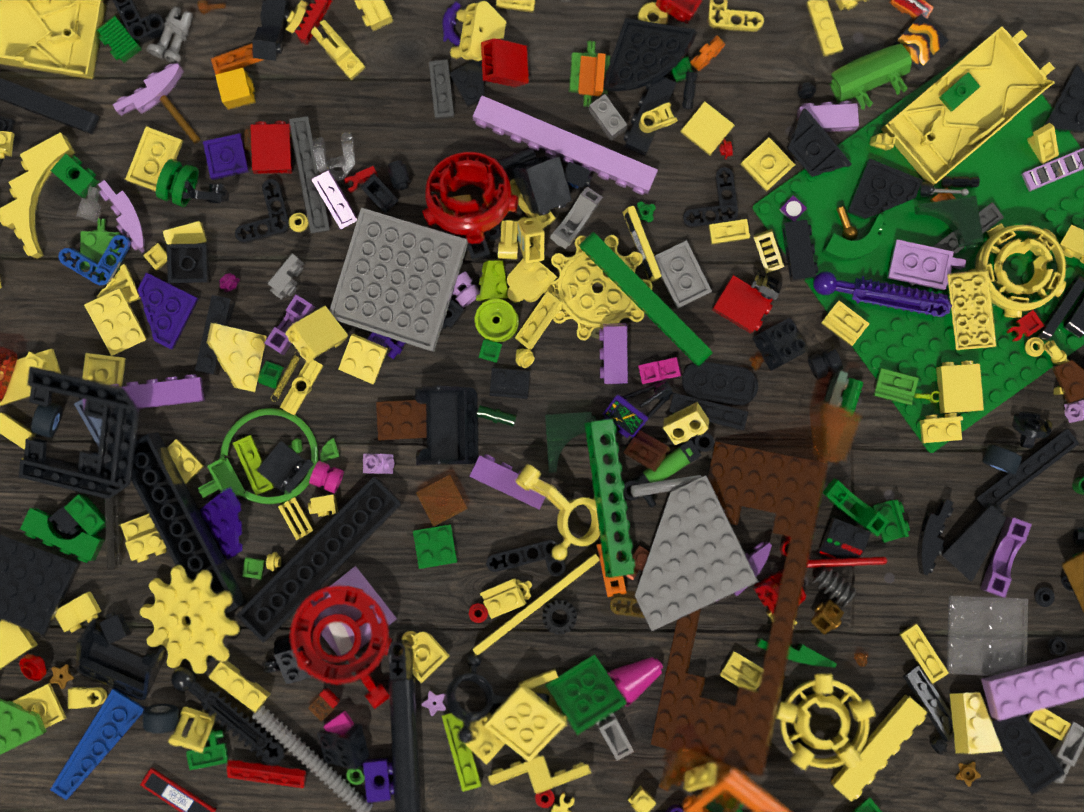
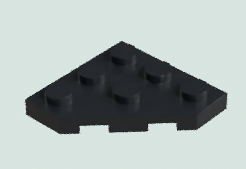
[847,158,923,220]

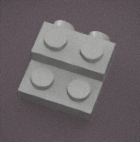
[267,254,304,300]

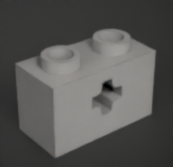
[589,94,627,141]

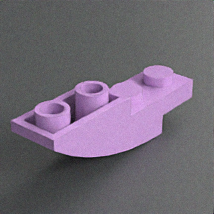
[113,63,183,116]
[98,180,145,253]

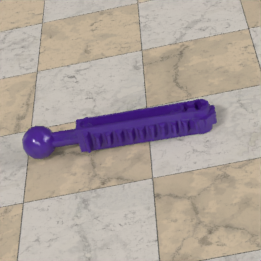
[813,271,952,317]

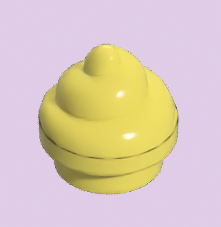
[515,349,535,368]

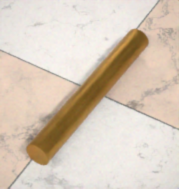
[160,95,201,144]

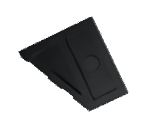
[449,60,484,108]

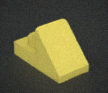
[1028,123,1059,164]

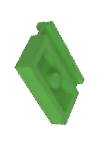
[873,368,919,405]

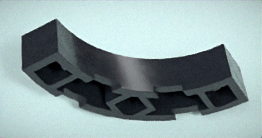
[253,0,290,61]

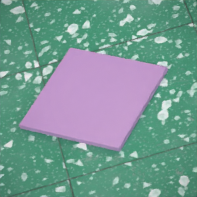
[311,566,397,656]

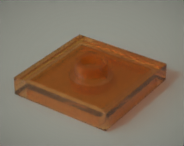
[416,475,468,527]

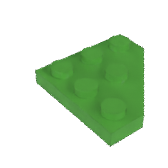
[0,699,47,755]

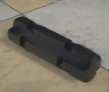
[682,71,697,109]
[941,176,980,188]

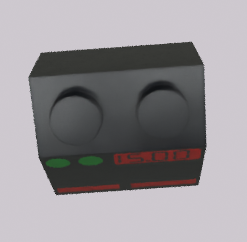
[817,518,871,568]

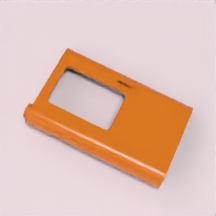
[682,768,791,812]

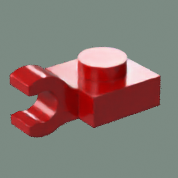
[344,166,378,192]

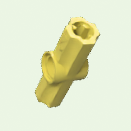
[280,360,323,416]

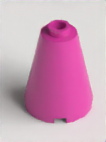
[607,657,663,706]

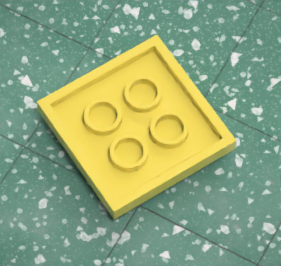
[484,684,567,762]

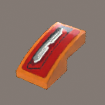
[890,0,934,20]

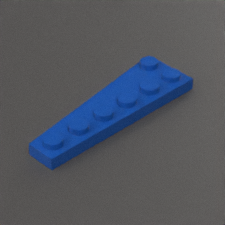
[50,689,145,800]

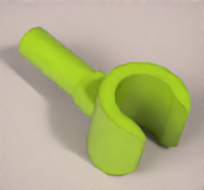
[914,391,940,403]

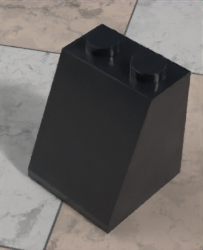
[510,156,572,216]

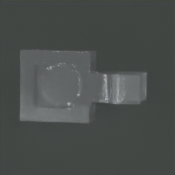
[76,186,102,223]

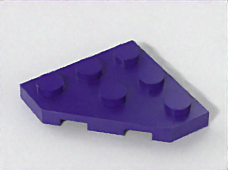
[137,273,199,350]
[200,487,242,560]

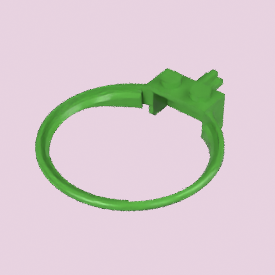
[198,408,318,504]

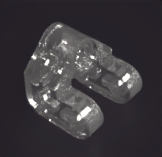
[313,132,355,181]

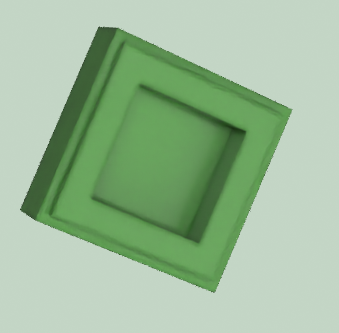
[242,557,265,579]

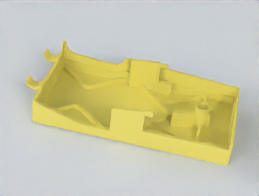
[0,0,106,79]
[881,27,1055,185]

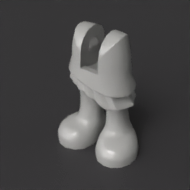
[146,6,193,64]

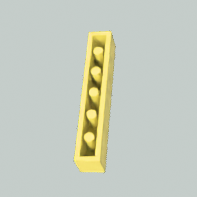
[830,695,927,801]

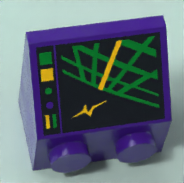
[602,395,649,438]

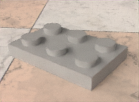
[654,240,712,309]

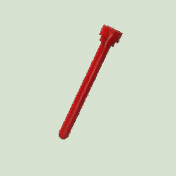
[807,557,887,568]

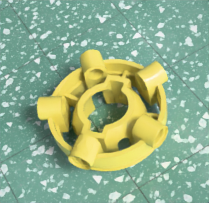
[968,223,1066,318]
[775,673,875,770]

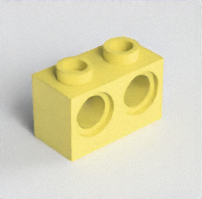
[663,402,709,445]

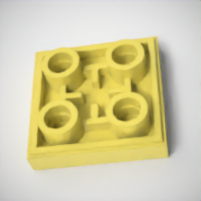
[681,102,734,155]

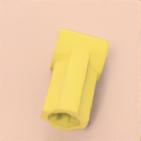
[498,220,518,259]

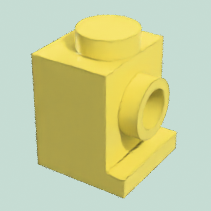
[308,494,338,517]
[628,786,656,812]

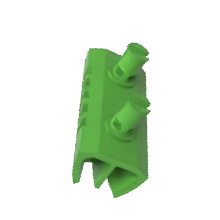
[830,44,912,110]

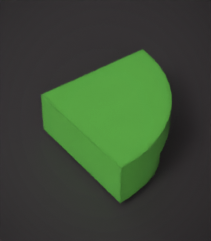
[320,438,340,462]

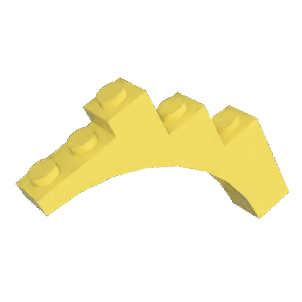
[0,133,75,259]

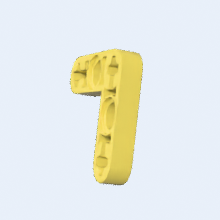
[708,0,764,32]

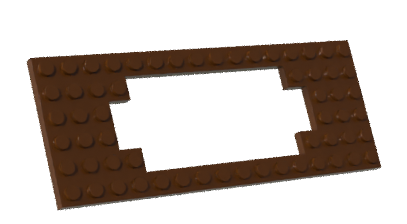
[651,442,828,776]

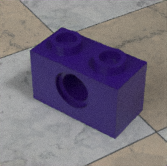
[363,757,394,802]

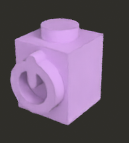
[1064,399,1084,423]
[363,454,394,474]

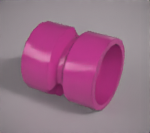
[309,461,344,494]

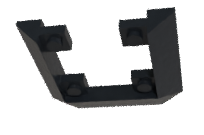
[19,366,139,499]

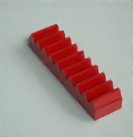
[295,0,333,45]

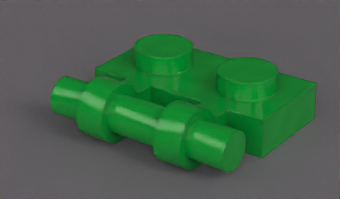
[185,729,229,771]

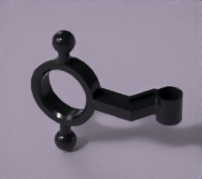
[445,652,550,744]

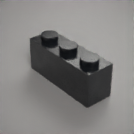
[781,220,818,282]

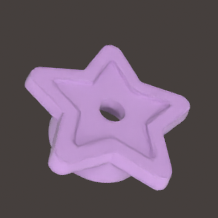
[422,691,446,716]

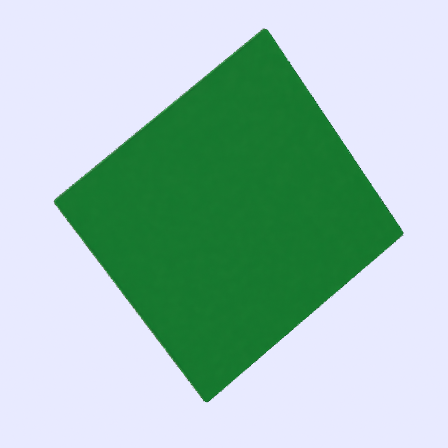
[752,46,1084,453]

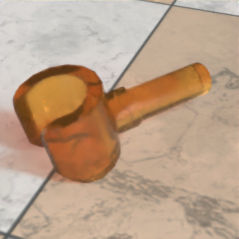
[197,0,225,14]

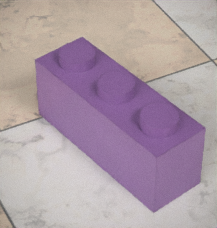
[599,323,628,384]

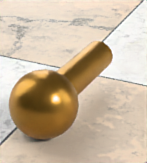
[836,206,858,241]

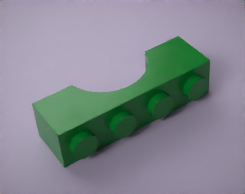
[20,508,105,563]

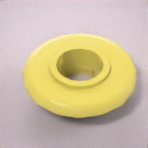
[638,2,668,25]

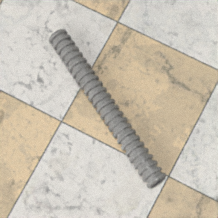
[252,705,373,812]

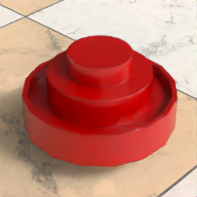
[19,654,46,681]

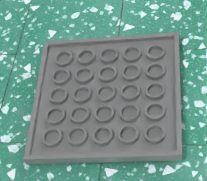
[329,208,468,352]

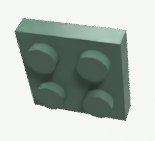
[821,371,849,412]

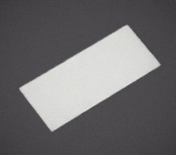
[328,623,353,655]

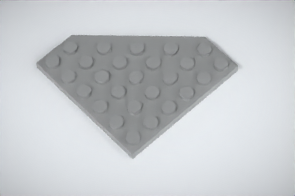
[635,476,758,631]

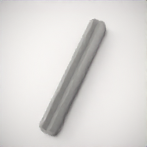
[631,475,702,497]

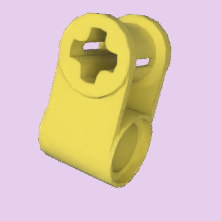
[639,102,678,133]
[68,687,108,709]

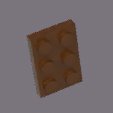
[376,400,427,441]

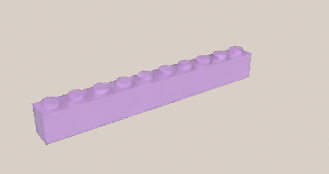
[473,96,658,195]

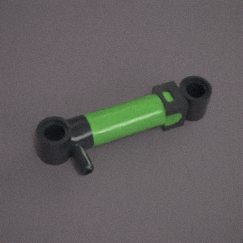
[623,433,714,508]

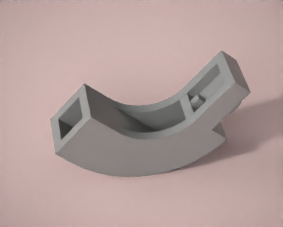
[550,187,603,249]

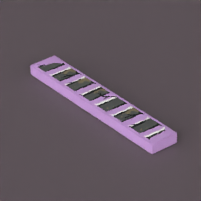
[1021,148,1084,192]

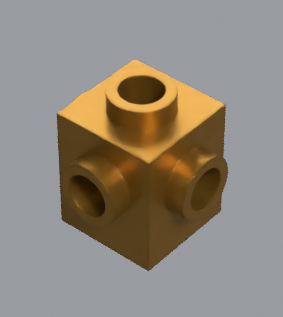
[810,600,844,635]

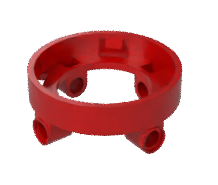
[291,586,392,685]

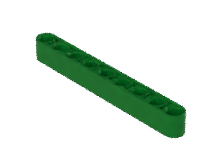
[579,232,713,367]

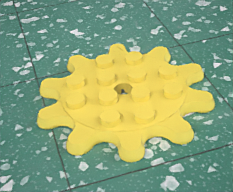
[544,235,653,341]
[140,565,239,674]

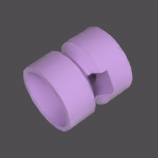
[452,272,480,308]

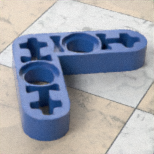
[58,235,131,285]

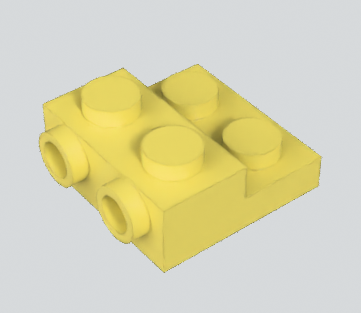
[120,514,167,563]

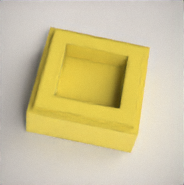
[143,243,167,270]

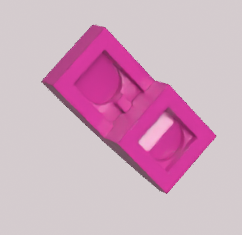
[638,357,682,384]

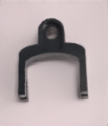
[183,181,229,204]

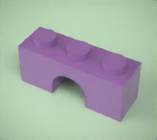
[264,295,315,355]

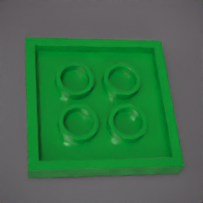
[546,654,627,735]

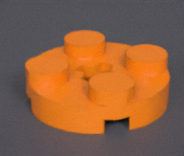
[690,35,725,71]

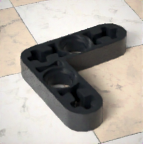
[682,167,738,228]
[235,179,290,244]

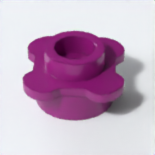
[219,273,240,292]

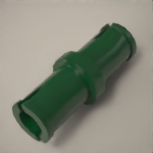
[477,405,517,427]

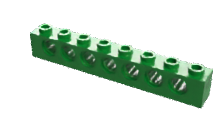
[584,419,635,577]

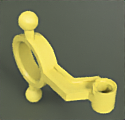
[515,464,611,560]

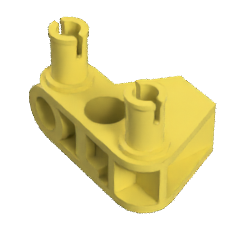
[451,1,506,61]

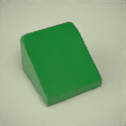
[258,361,284,389]

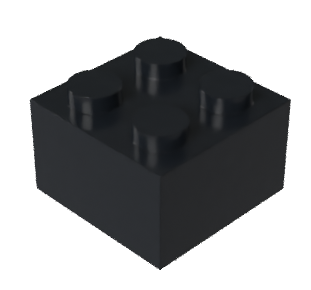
[167,244,210,284]

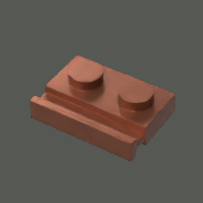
[623,430,670,472]

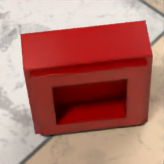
[319,688,340,708]

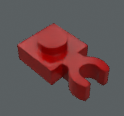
[1006,310,1044,342]

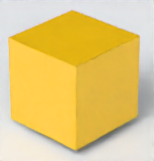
[215,68,255,109]

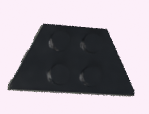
[1043,66,1084,133]
[786,108,852,177]

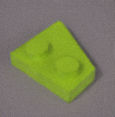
[476,260,508,301]

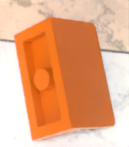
[578,53,606,96]

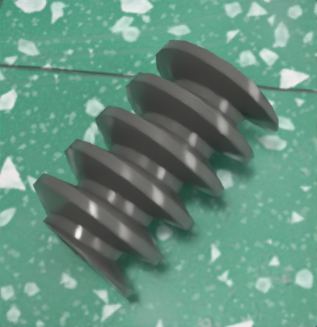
[812,567,856,608]

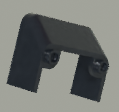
[75,618,164,700]

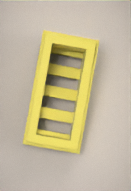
[754,229,784,273]

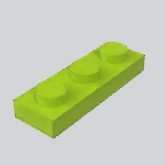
[233,435,275,496]

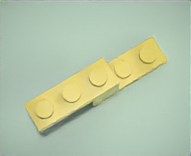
[488,754,591,794]

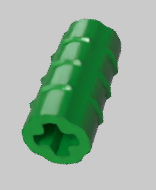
[836,378,864,419]

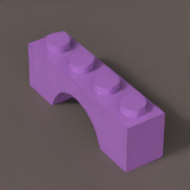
[980,517,1032,598]

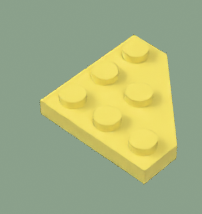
[207,323,267,392]

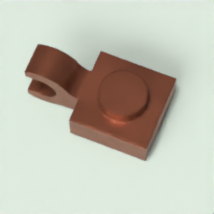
[625,545,650,580]

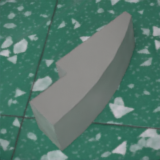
[597,713,634,761]
[1051,722,1084,783]

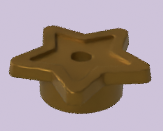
[49,664,75,689]
[956,762,981,787]

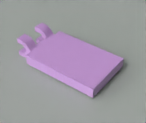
[887,240,966,290]

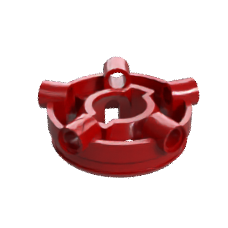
[422,152,518,244]

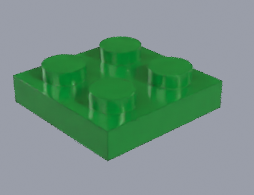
[413,524,457,569]

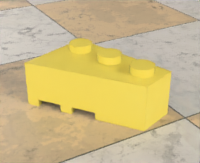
[950,692,1002,754]

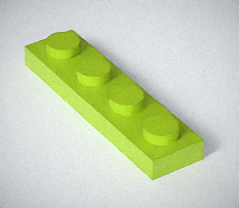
[442,713,482,792]

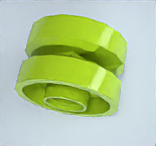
[475,299,519,343]

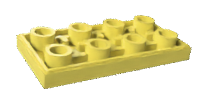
[947,270,997,350]
[0,349,61,406]

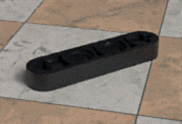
[1037,274,1084,341]

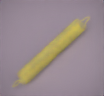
[271,351,301,402]

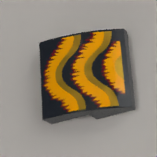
[892,14,949,71]

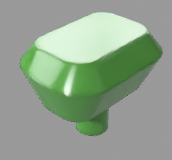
[289,438,302,453]

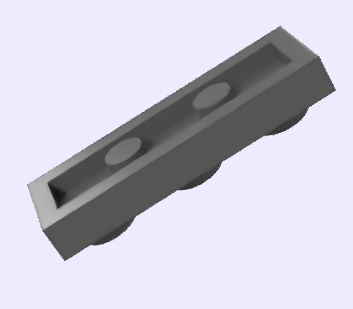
[429,59,454,119]

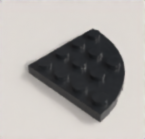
[603,18,697,91]

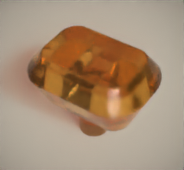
[749,356,764,370]
[854,653,869,667]

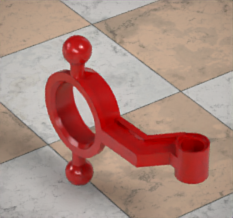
[297,608,389,709]

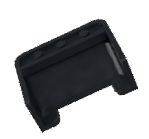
[415,386,478,465]

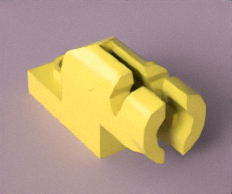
[311,20,365,80]

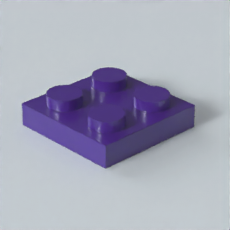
[203,133,249,180]

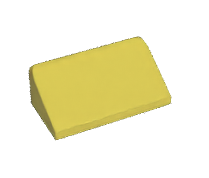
[163,221,207,244]
[0,412,36,450]

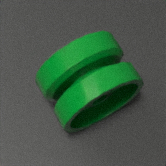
[156,158,199,208]

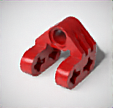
[753,569,806,616]

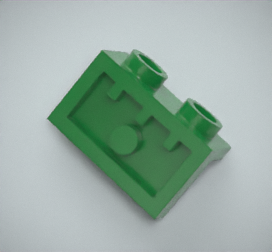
[872,499,910,543]

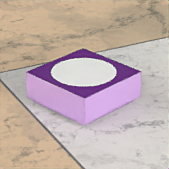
[780,195,807,222]

